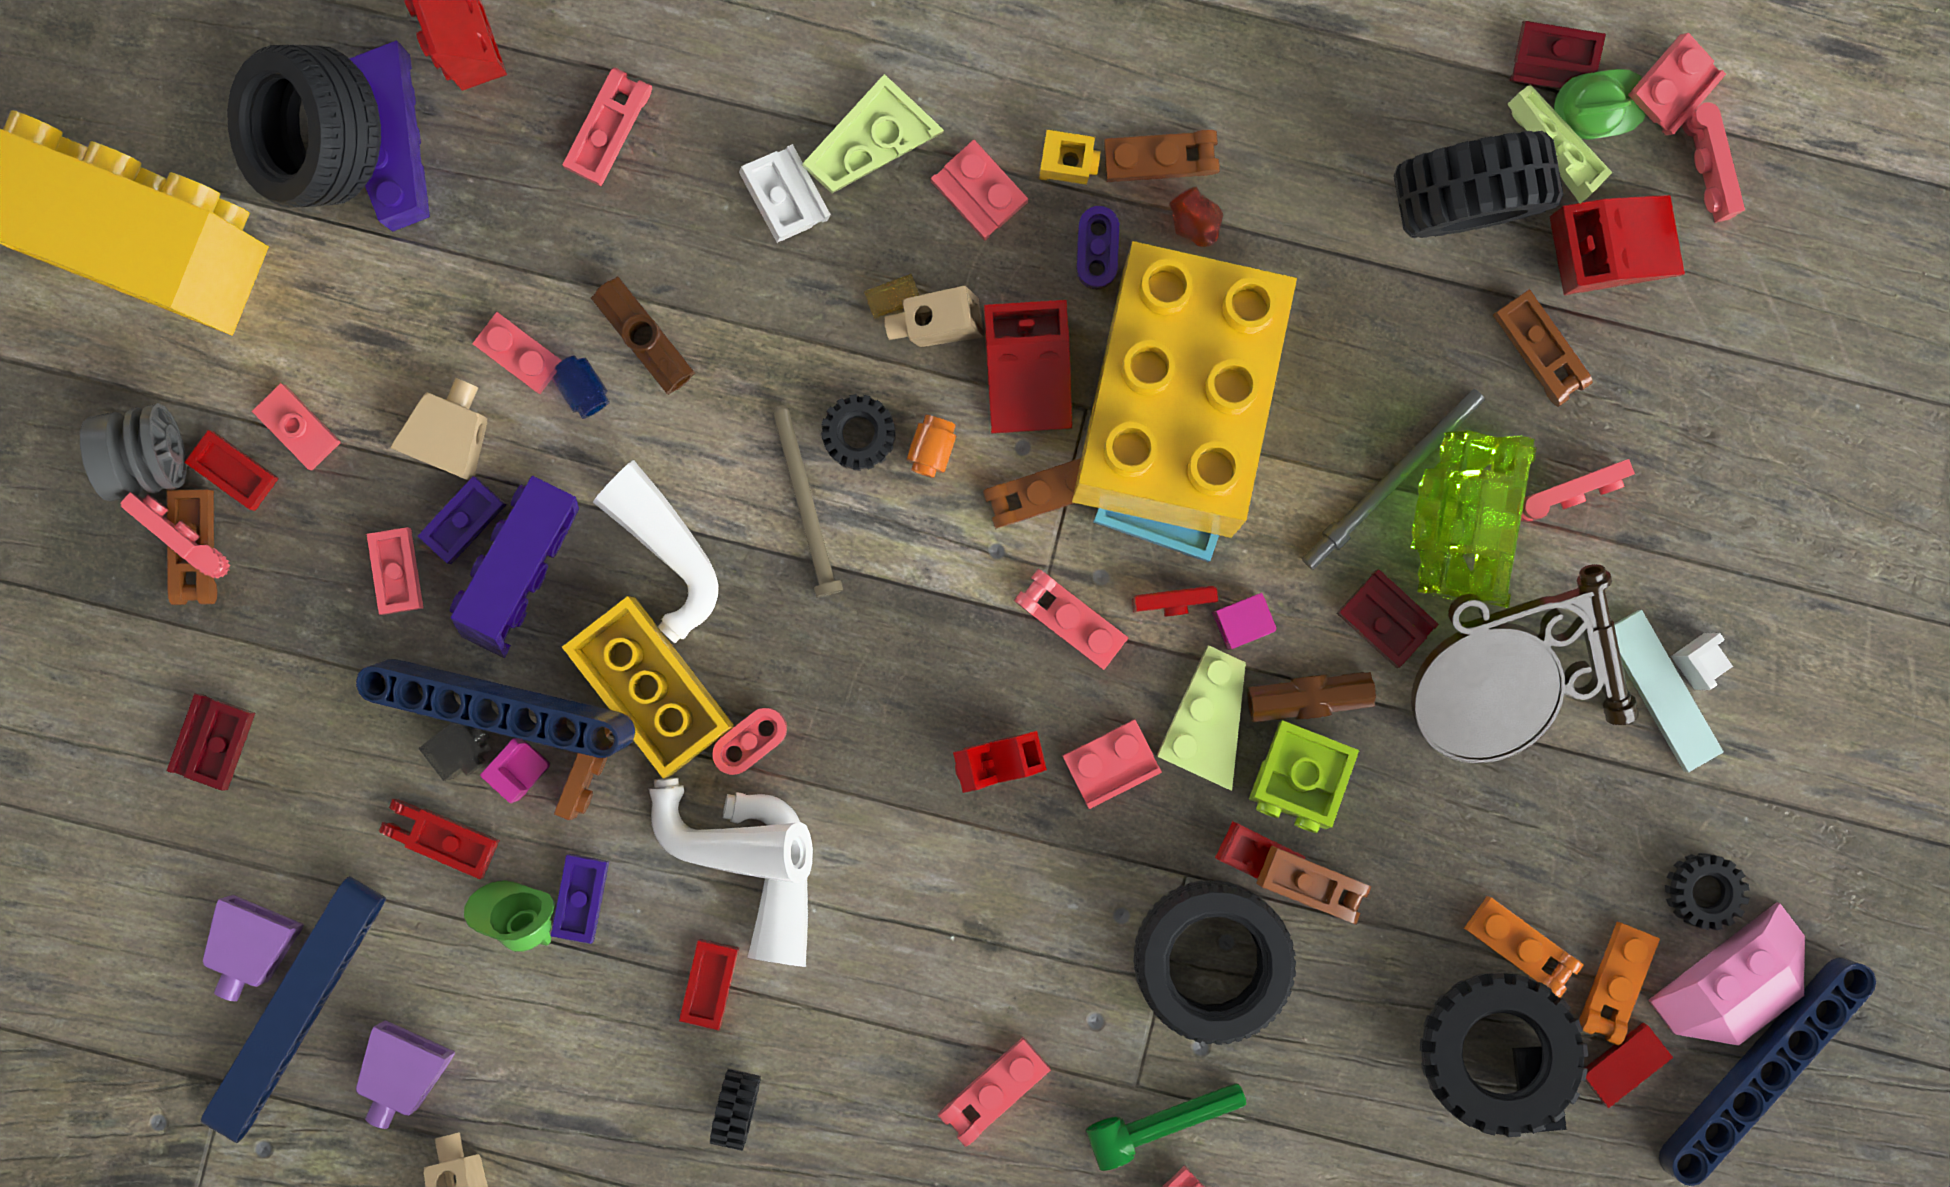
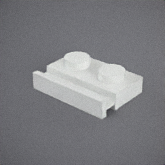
[739,144,831,243]

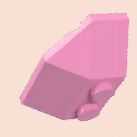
[1648,902,1805,1046]

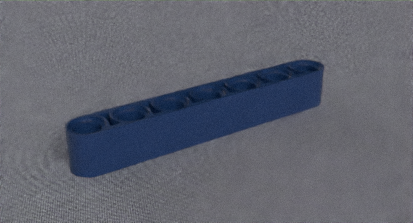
[356,659,635,758]
[201,876,386,1143]
[1659,958,1876,1186]

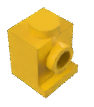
[1039,130,1101,185]

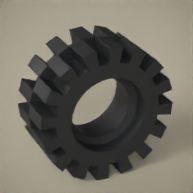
[821,394,896,471]
[1665,853,1750,930]
[710,1068,761,1151]

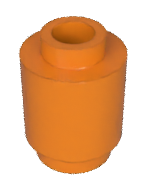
[906,415,957,478]

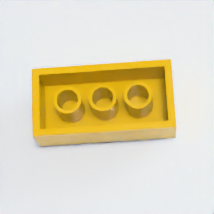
[562,596,735,779]

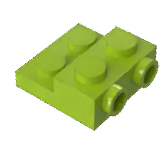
[1249,720,1359,833]

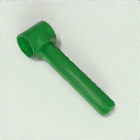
[1086,1083,1246,1171]

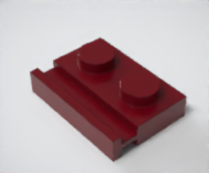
[1510,21,1606,89]
[1336,569,1439,668]
[166,693,256,791]

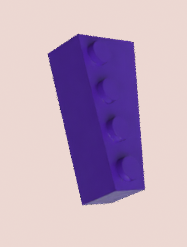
[349,40,430,232]
[450,476,579,658]

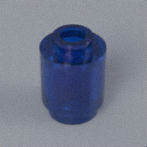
[552,355,610,419]

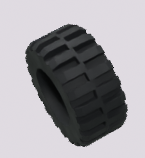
[1394,131,1564,238]
[1420,973,1588,1137]

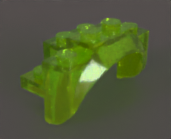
[1411,430,1537,608]

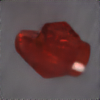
[1169,186,1224,247]

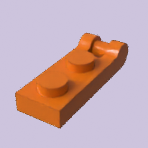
[1464,896,1584,998]
[1579,921,1660,1045]

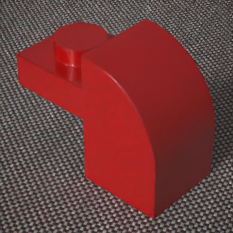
[953,731,1047,793]

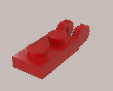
[379,799,500,879]

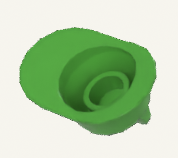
[1554,69,1646,139]
[464,880,554,952]

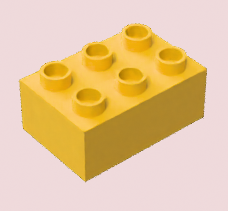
[0,110,269,336]
[1072,241,1297,538]

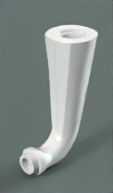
[593,460,718,643]
[649,777,813,883]
[723,792,808,967]

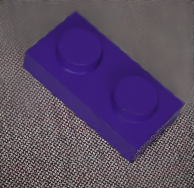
[418,476,506,564]
[551,854,609,944]

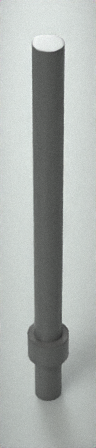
[1302,389,1485,570]

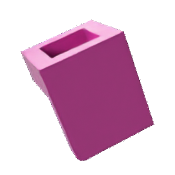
[1212,593,1276,650]
[480,738,550,803]

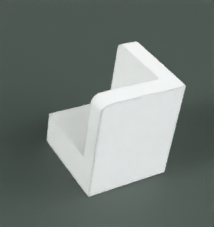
[1671,632,1733,690]

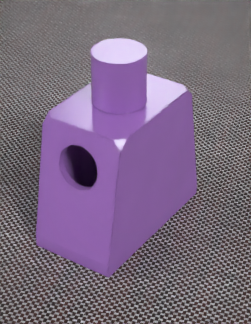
[203,895,304,1001]
[356,1020,455,1129]

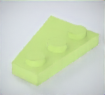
[802,74,944,193]
[1508,84,1612,204]
[1156,645,1246,791]

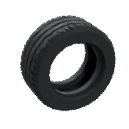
[227,45,381,208]
[1133,880,1296,1045]

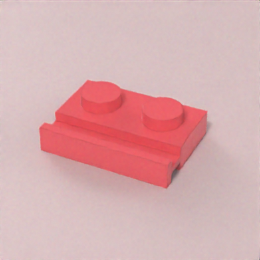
[1628,33,1726,136]
[931,140,1028,241]
[1062,719,1162,809]

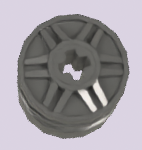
[80,403,187,501]

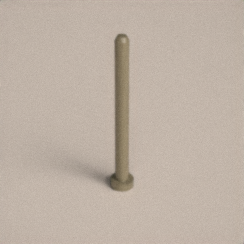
[773,405,844,598]

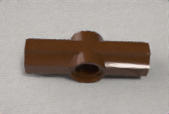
[591,276,695,395]
[1247,672,1376,722]

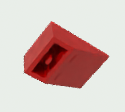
[404,0,507,91]
[1550,195,1685,295]
[984,300,1072,434]

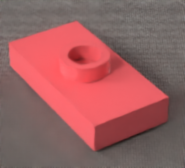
[252,383,341,470]

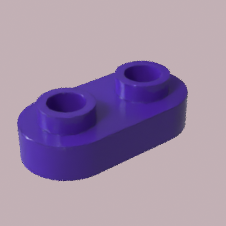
[1076,206,1119,290]

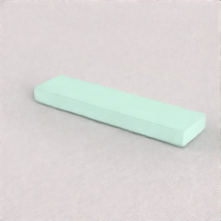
[1614,610,1724,772]

